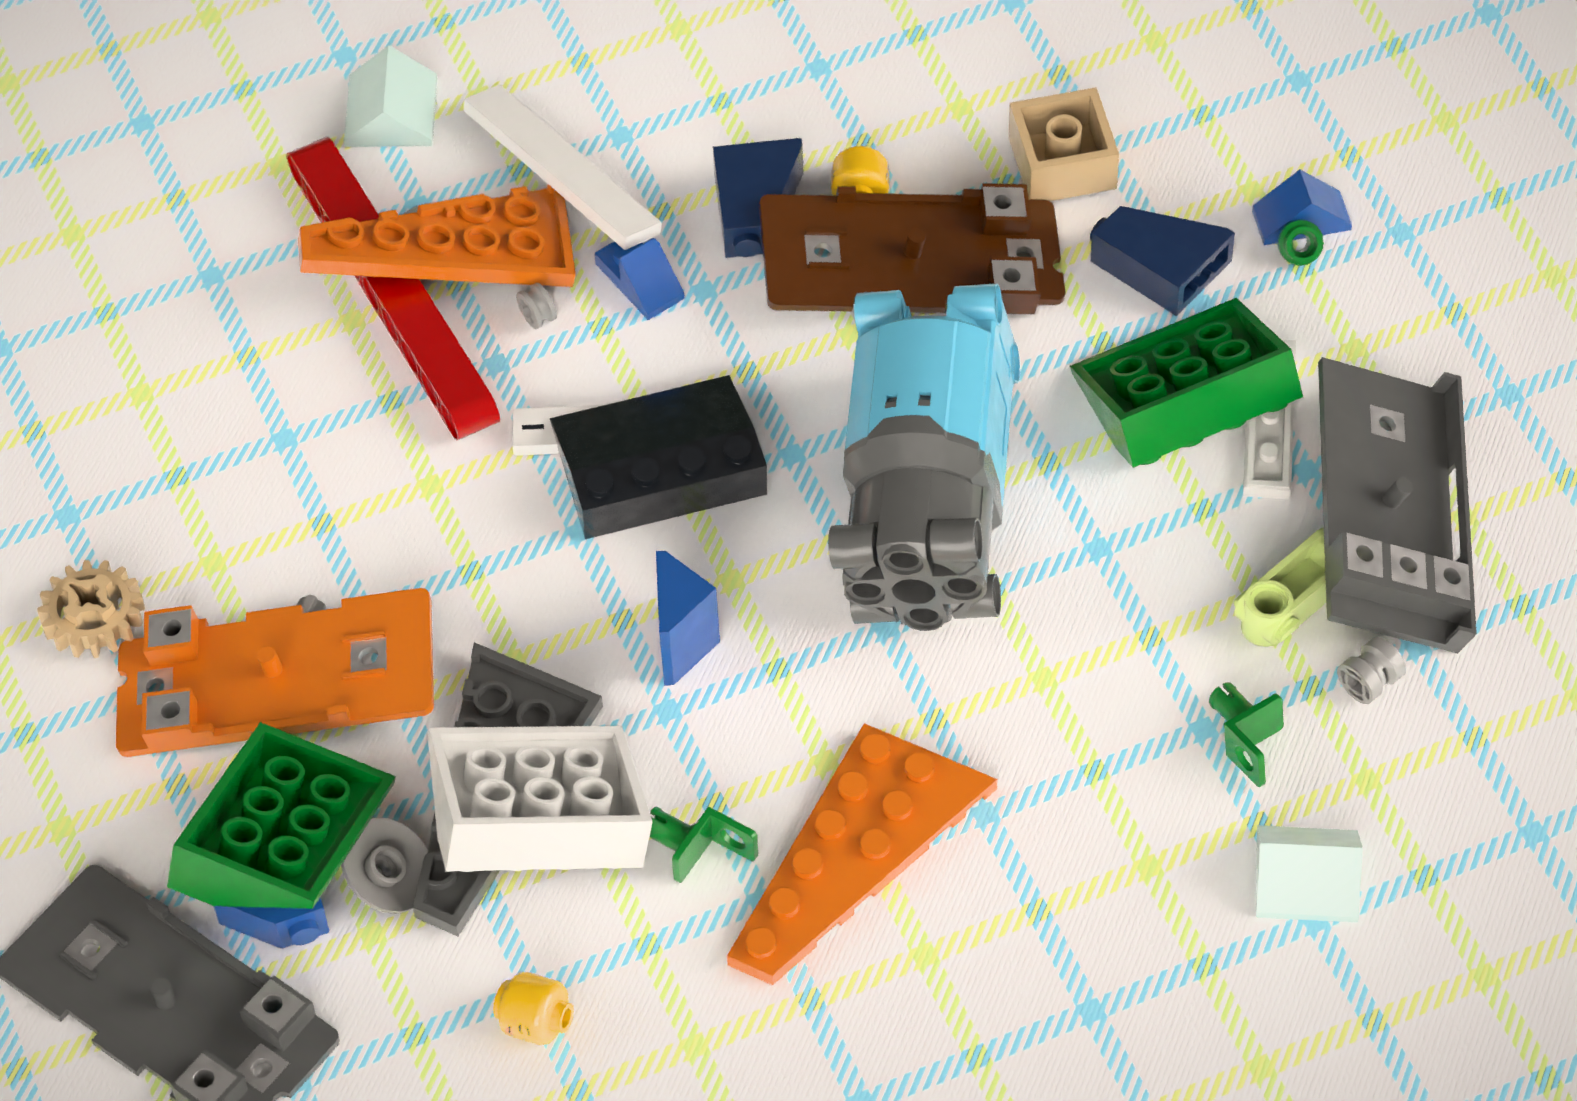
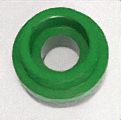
[1278,220,1324,266]

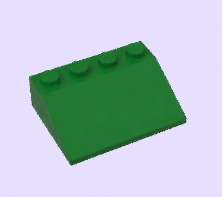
[1070,297,1303,468]
[167,722,396,909]

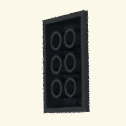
[550,375,767,539]

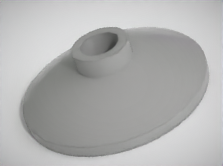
[341,817,428,914]

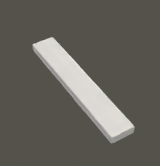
[464,84,662,250]

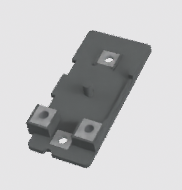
[0,865,340,1101]

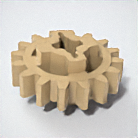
[37,560,145,658]

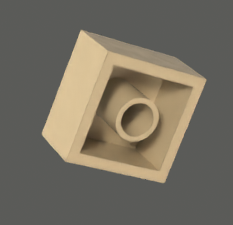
[1008,87,1119,201]

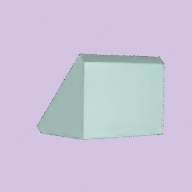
[344,45,438,147]
[1256,825,1363,923]

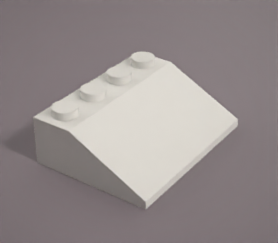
[427,726,652,872]

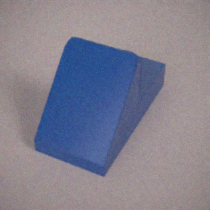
[594,238,685,320]

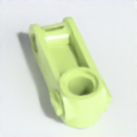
[1234,527,1326,647]

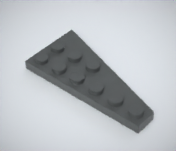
[413,642,603,937]

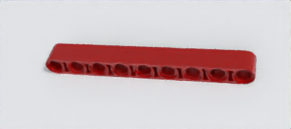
[286,136,500,441]

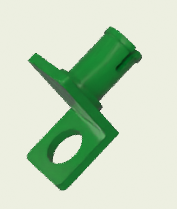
[1209,682,1284,788]
[649,806,758,883]

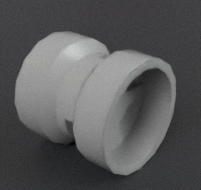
[1337,637,1407,705]

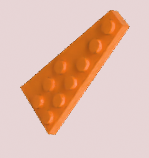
[298,184,576,287]
[727,723,997,985]

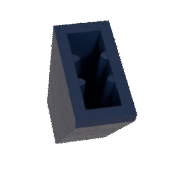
[713,138,804,258]
[1090,206,1235,316]

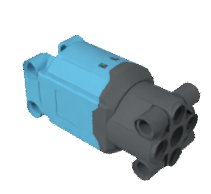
[828,283,1020,631]

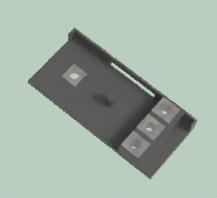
[1318,357,1477,654]

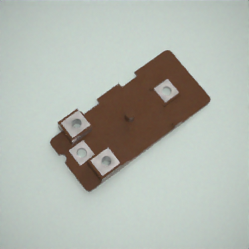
[759,183,1066,314]

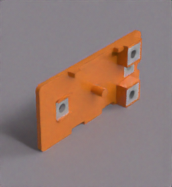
[116,588,434,757]

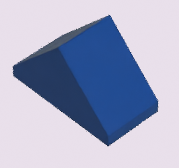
[1252,169,1352,245]

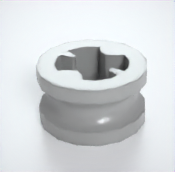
[516,283,557,329]

